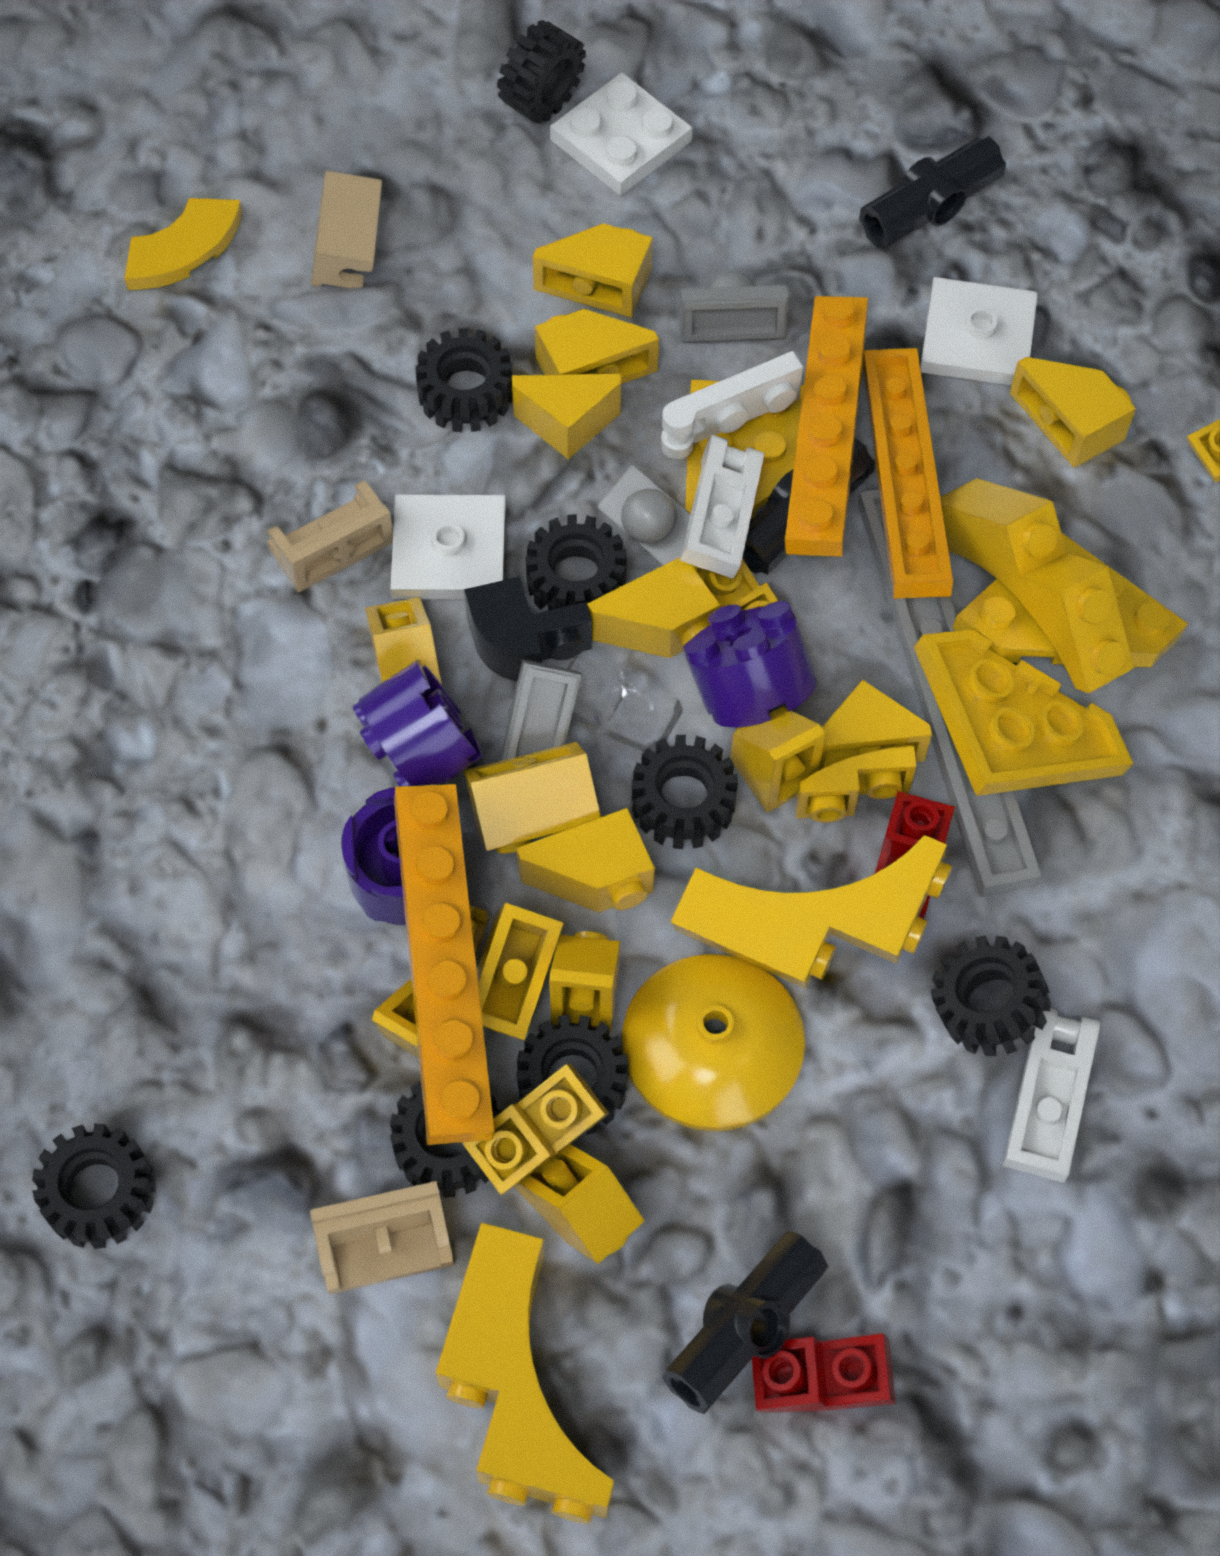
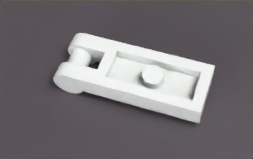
[661,351,803,460]
[680,434,764,579]
[1003,1008,1100,1183]

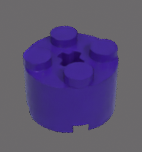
[683,601,817,727]
[352,659,484,787]
[341,787,466,925]

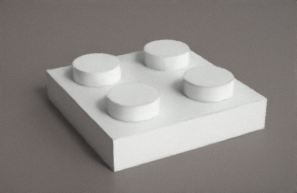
[550,72,693,196]

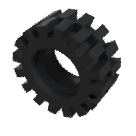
[497,20,586,123]
[415,328,513,433]
[525,514,627,610]
[631,734,738,850]
[931,935,1051,1056]
[516,1015,628,1135]
[390,1081,501,1198]
[32,1123,156,1249]

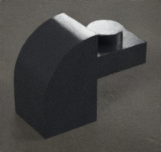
[464,577,592,681]

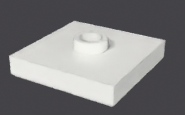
[920,277,1038,385]
[390,495,506,600]

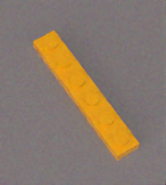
[785,296,868,557]
[863,348,953,599]
[394,784,495,1145]

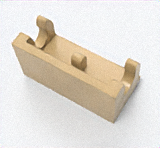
[311,170,382,288]
[267,480,393,593]
[310,1181,454,1295]

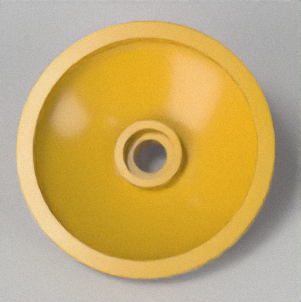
[622,954,805,1131]

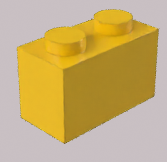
[463,742,601,854]

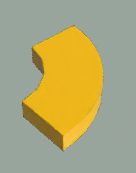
[124,198,243,290]

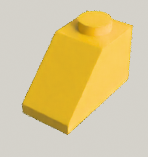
[532,223,653,318]
[535,309,659,384]
[1009,357,1136,468]
[587,557,720,658]
[365,597,442,684]
[730,707,826,813]
[516,808,655,913]
[477,902,563,1041]
[549,931,620,1032]
[514,1144,645,1264]

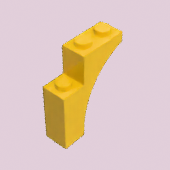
[940,478,1135,694]
[670,835,953,989]
[435,1222,614,1524]

